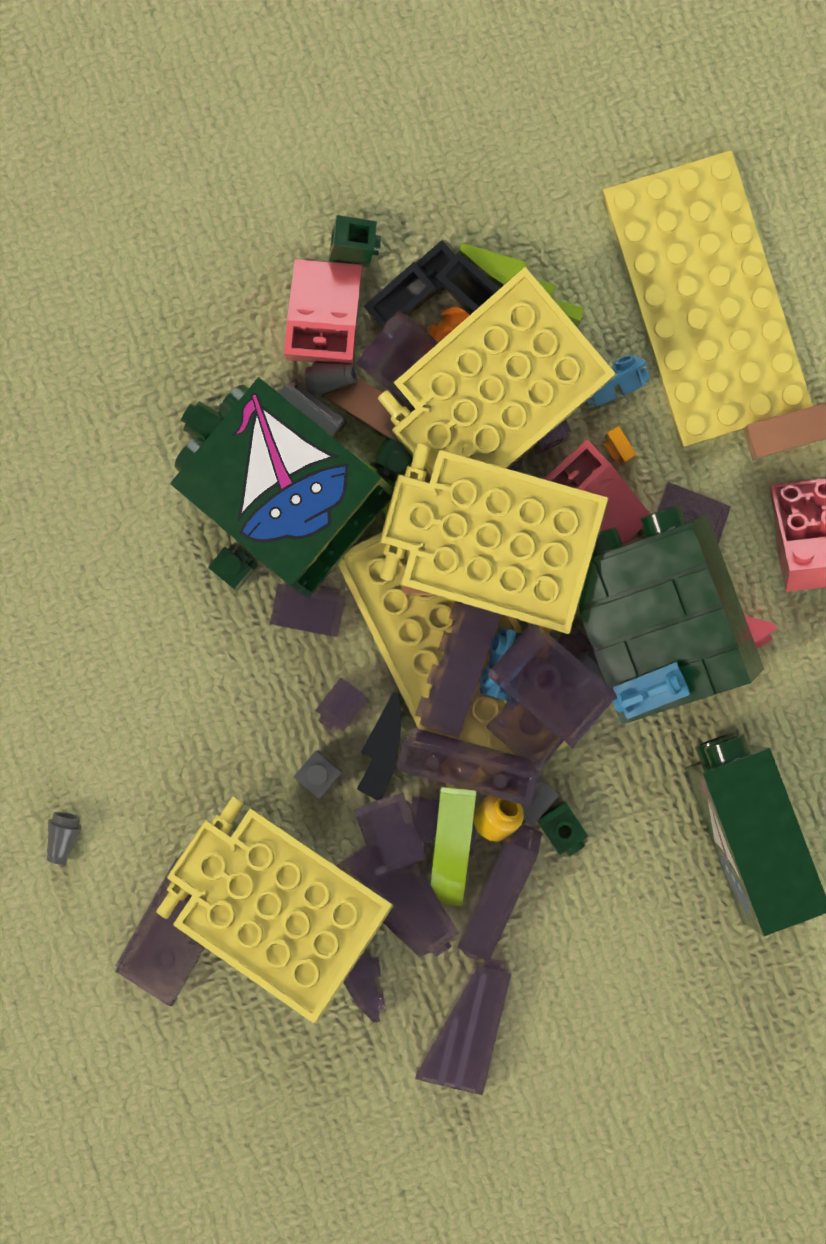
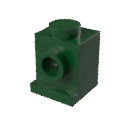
[329,215,381,264]
[369,438,413,482]
[208,544,259,591]
[537,801,588,856]

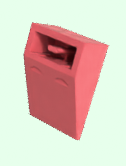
[284,259,362,364]
[544,439,650,543]
[770,478,826,592]

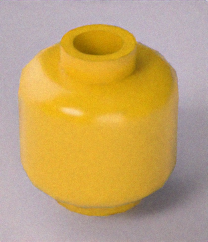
[473,790,524,842]

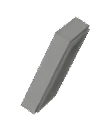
[279,380,347,436]

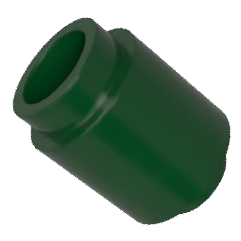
[181,401,223,441]

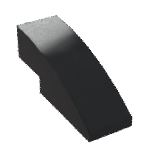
[364,239,457,332]
[435,251,500,314]
[356,692,401,802]

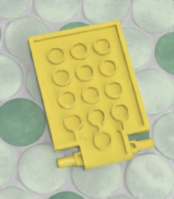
[378,267,617,479]
[380,443,609,634]
[156,796,394,1024]

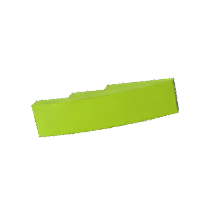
[459,243,584,327]
[428,787,476,906]

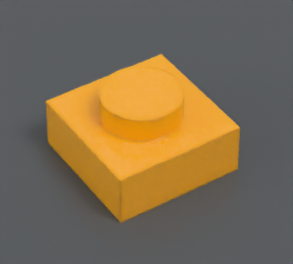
[603,426,637,465]

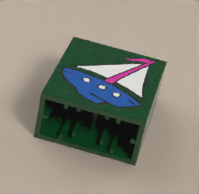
[170,377,394,598]
[684,732,826,936]

